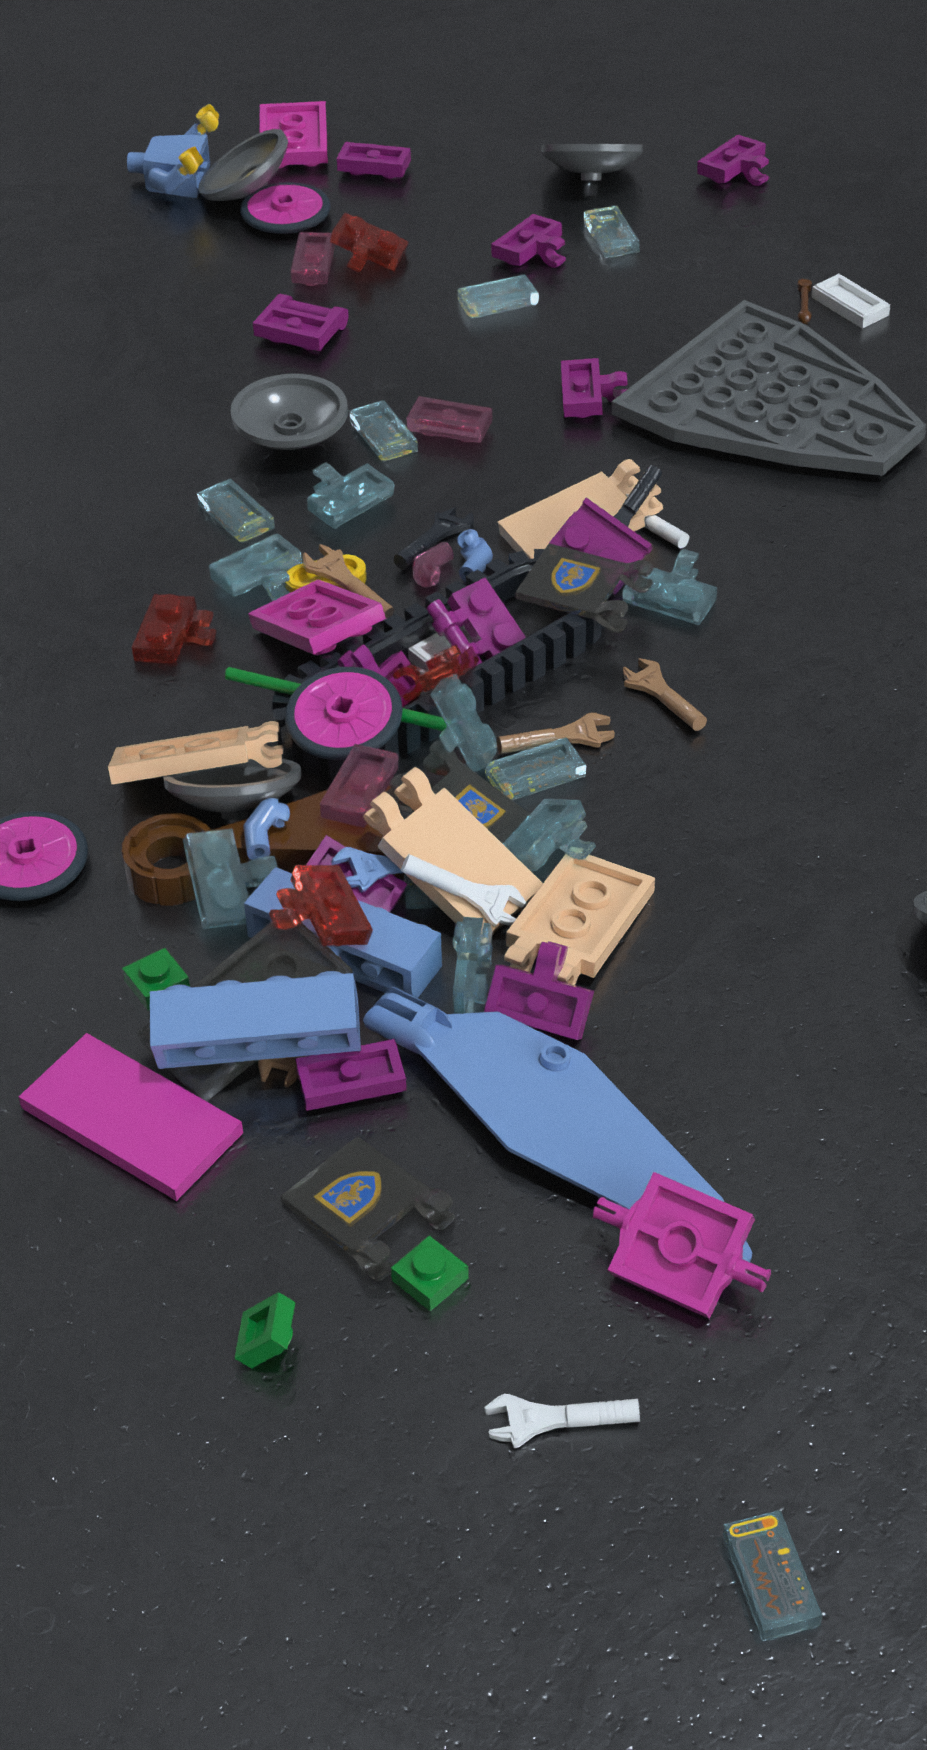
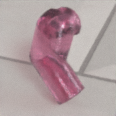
[412,542,454,588]

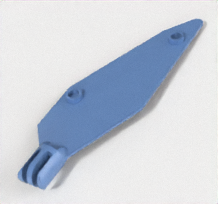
[363,986,752,1262]

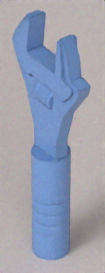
[331,847,404,893]

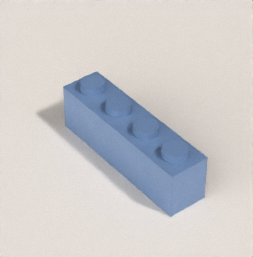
[244,867,442,998]
[150,971,361,1069]

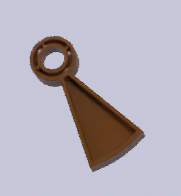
[122,771,404,906]

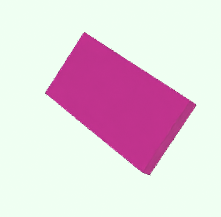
[19,1033,243,1201]

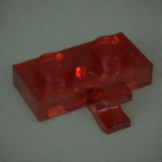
[330,213,409,273]
[131,594,217,663]
[393,644,479,701]
[269,865,373,946]

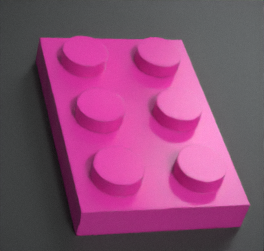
[260,101,328,168]
[248,579,386,655]

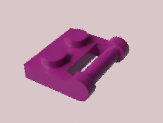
[253,294,349,351]

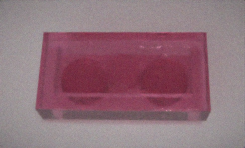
[291,232,335,286]
[407,396,492,443]
[320,744,398,828]

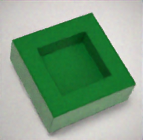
[122,948,190,1011]
[391,1236,469,1312]
[234,1292,295,1369]

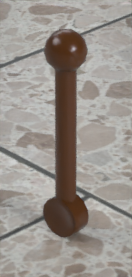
[797,279,812,324]

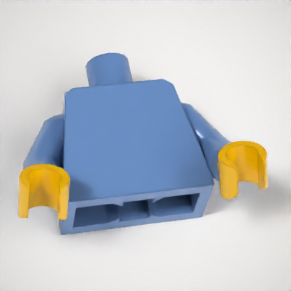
[127,104,219,198]

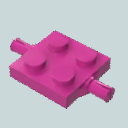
[593,1172,771,1319]

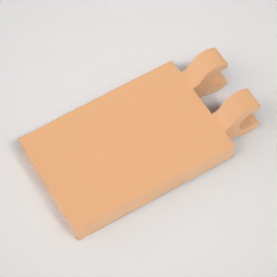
[498,459,663,559]
[108,721,284,785]
[363,767,543,946]
[504,848,655,985]

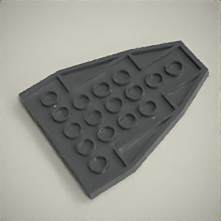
[612,300,927,476]

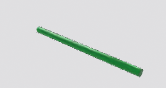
[225,667,452,733]

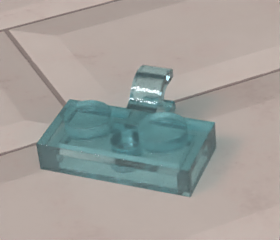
[307,463,394,529]
[209,533,302,601]
[623,549,717,625]
[430,673,497,773]
[503,799,596,871]
[183,829,277,929]
[453,917,492,1014]

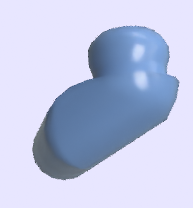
[457,529,493,582]
[243,798,290,861]

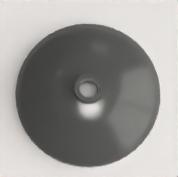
[198,129,288,201]
[540,144,643,180]
[231,374,348,450]
[163,759,301,819]

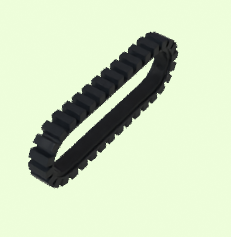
[272,549,607,778]

